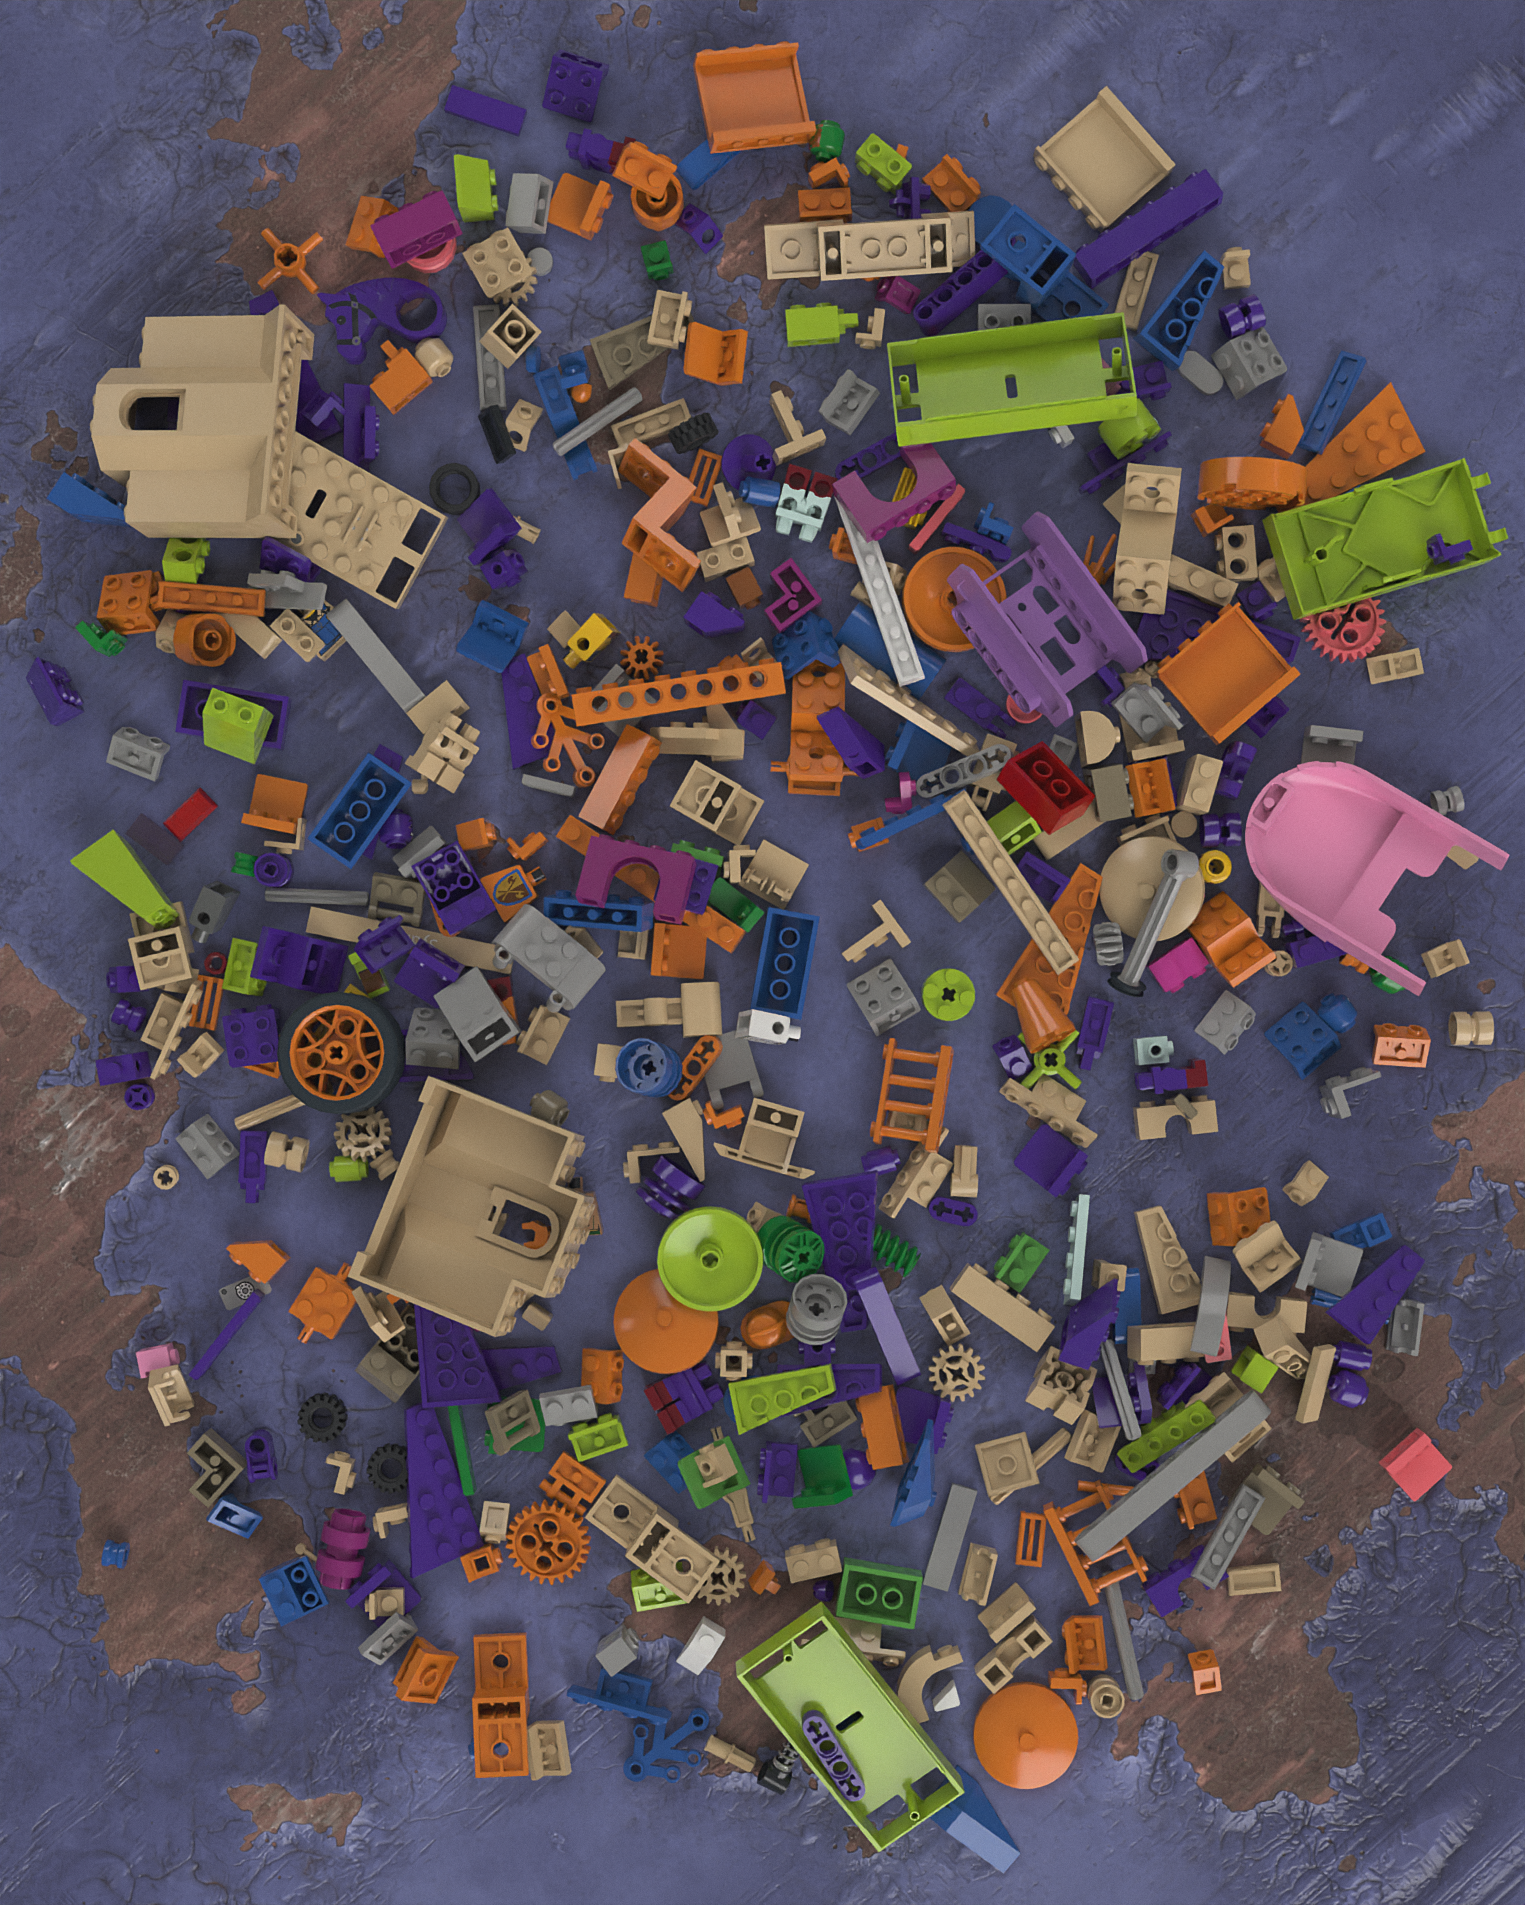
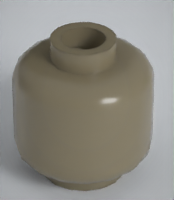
[530,1090,570,1126]

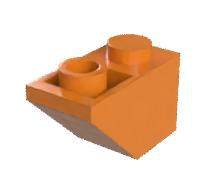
[1259,394,1304,459]
[456,818,497,852]
[226,1240,291,1284]

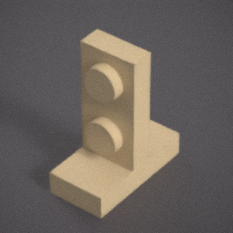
[769,390,826,466]
[841,900,911,963]

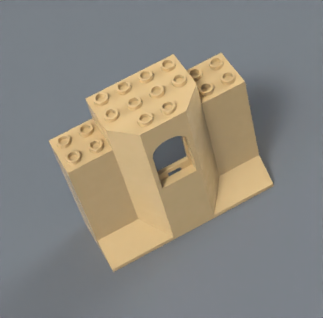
[90,305,314,538]
[348,1076,595,1337]

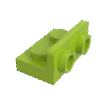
[222,938,266,996]
[631,1562,687,1612]

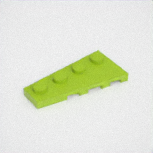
[728,1364,836,1435]

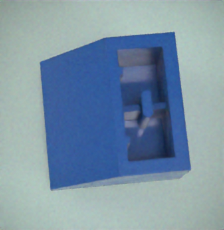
[259,1555,330,1626]

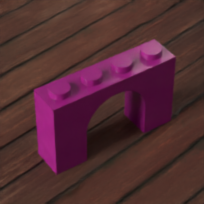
[832,443,956,543]
[575,834,696,925]

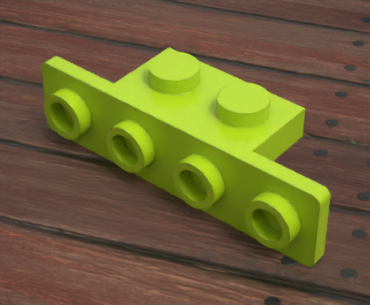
[1117,1399,1216,1473]

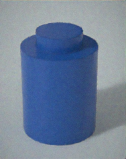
[739,476,780,508]

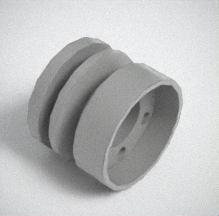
[786,1274,847,1345]

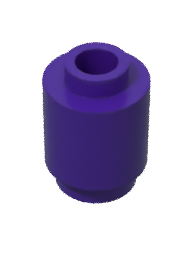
[861,1145,901,1176]
[1333,1341,1372,1371]

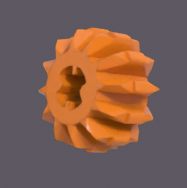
[620,636,664,680]

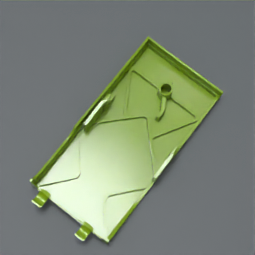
[1262,458,1509,620]

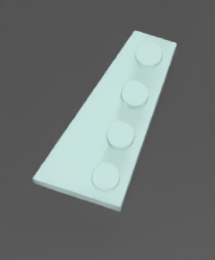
[1063,1194,1090,1306]

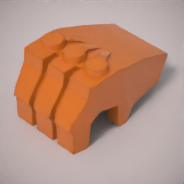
[522,1220,551,1250]

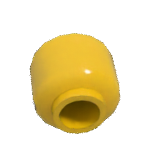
[1198,850,1232,884]

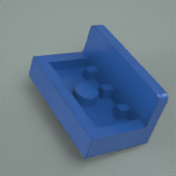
[643,1430,694,1494]

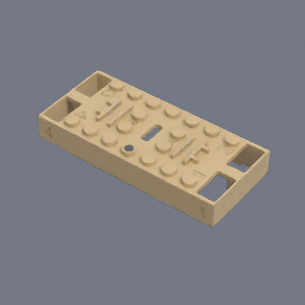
[273,431,449,609]

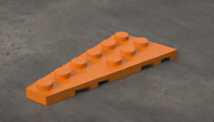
[995,863,1103,1016]

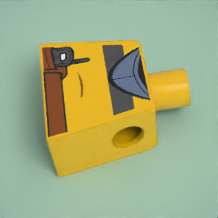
[562,613,621,669]

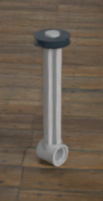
[1107,849,1199,997]

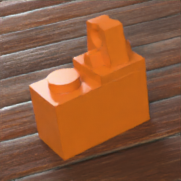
[370,340,433,415]

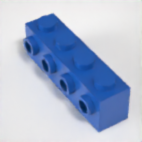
[544,890,654,932]

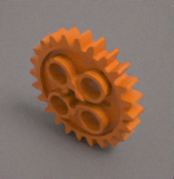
[506,1499,591,1585]

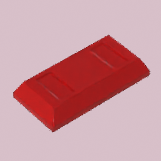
[163,787,218,842]

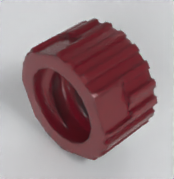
[204,952,228,975]

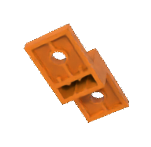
[789,657,845,782]
[472,1632,530,1778]

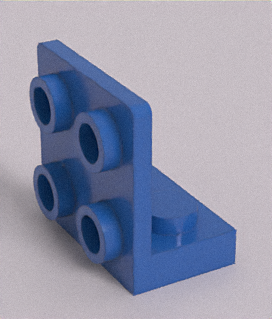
[1264,1002,1342,1080]

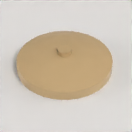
[1099,836,1205,941]

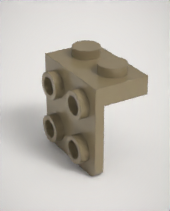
[1227,1463,1305,1535]

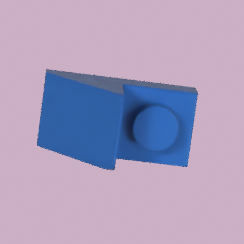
[206,1493,263,1539]

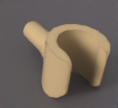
[412,774,428,794]

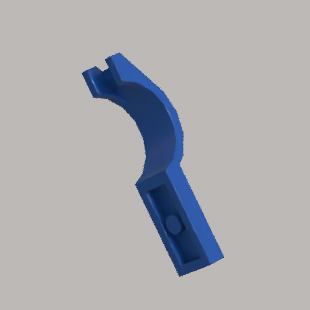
[533,366,598,480]

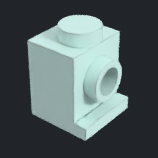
[1133,1036,1174,1065]

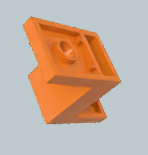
[618,438,701,592]

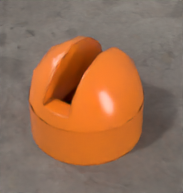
[571,384,592,403]

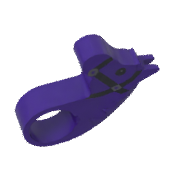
[317,278,447,365]

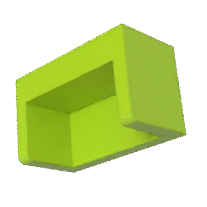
[1231,1345,1279,1394]

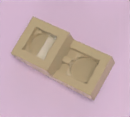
[1366,648,1424,685]

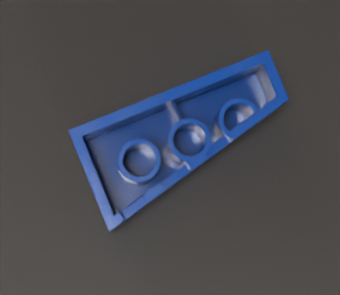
[1133,250,1224,372]

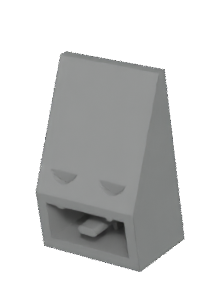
[434,966,521,1062]

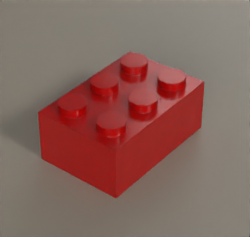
[996,741,1095,835]

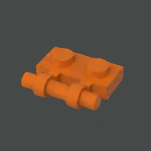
[538,1450,606,1517]

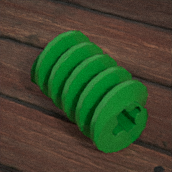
[873,1224,921,1278]

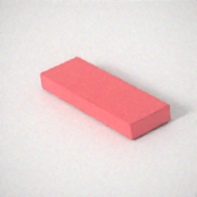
[908,484,966,555]

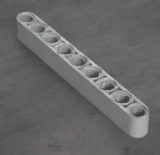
[1074,1390,1271,1562]

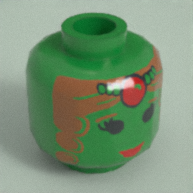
[809,120,845,163]

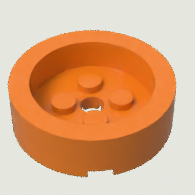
[1197,457,1308,510]

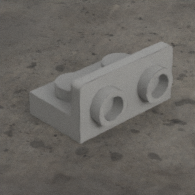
[106,727,170,781]
[358,1612,418,1665]

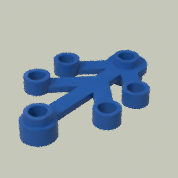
[623,1706,710,1783]

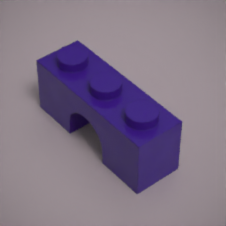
[1141,1545,1229,1617]

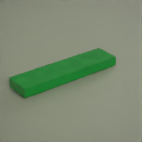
[447,1405,477,1496]

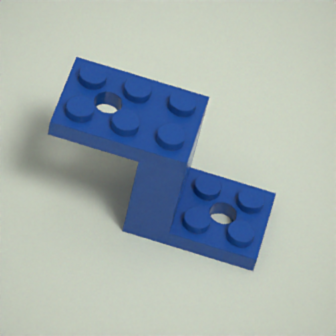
[980,204,1109,322]

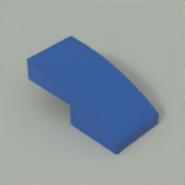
[1329,1213,1392,1248]

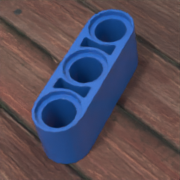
[676,139,742,190]
[1112,1268,1141,1344]

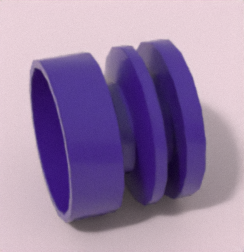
[635,1155,706,1220]

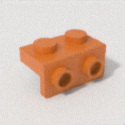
[345,196,399,258]
[1125,758,1175,818]
[703,1100,745,1129]
[581,1347,624,1405]
[1062,1615,1108,1674]

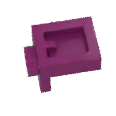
[875,276,921,314]

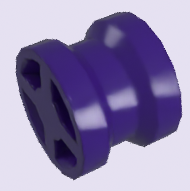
[124,1083,155,1110]

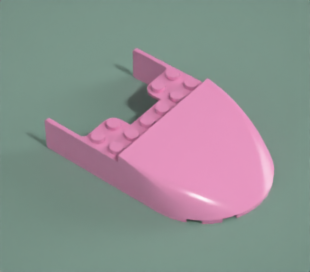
[1245,761,1510,996]

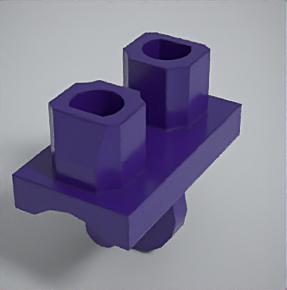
[889,177,931,220]

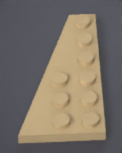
[838,644,980,757]

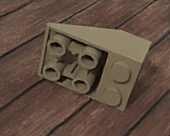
[355,1304,420,1403]

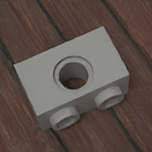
[595,1623,640,1677]

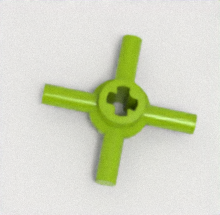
[1017,1030,1082,1090]

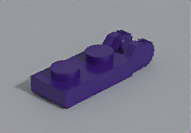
[940,522,1012,563]
[944,677,1016,739]

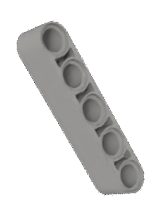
[326,599,426,713]

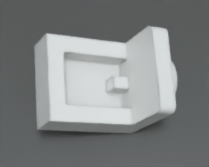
[1049,425,1074,449]

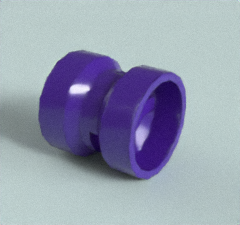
[111,999,147,1033]

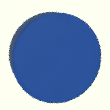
[525,346,541,373]

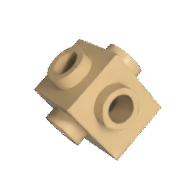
[715,1341,752,1380]

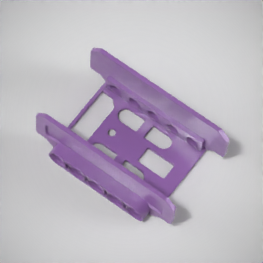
[947,511,1148,727]

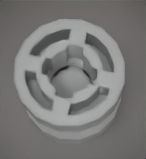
[1430,786,1464,815]

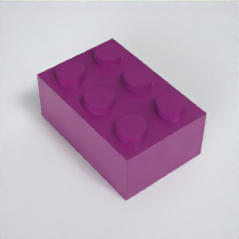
[370,190,463,269]

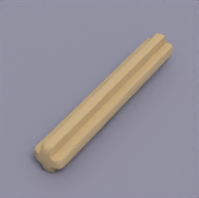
[234,1080,334,1131]
[989,1428,1072,1505]

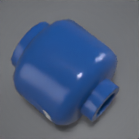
[1318,993,1357,1033]

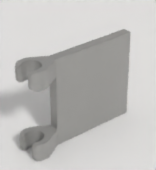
[694,1030,764,1110]

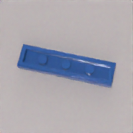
[1297,350,1367,455]

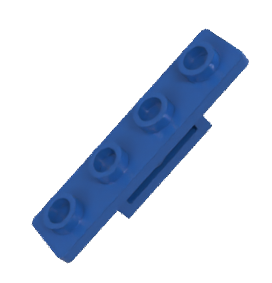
[566,1667,672,1725]

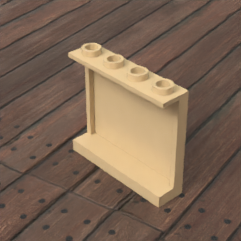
[1033,86,1176,233]

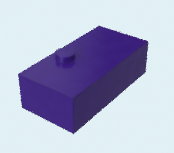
[175,680,292,751]

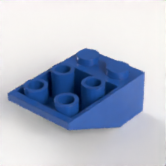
[46,472,133,528]

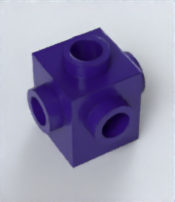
[480,548,528,590]
[798,1337,836,1365]

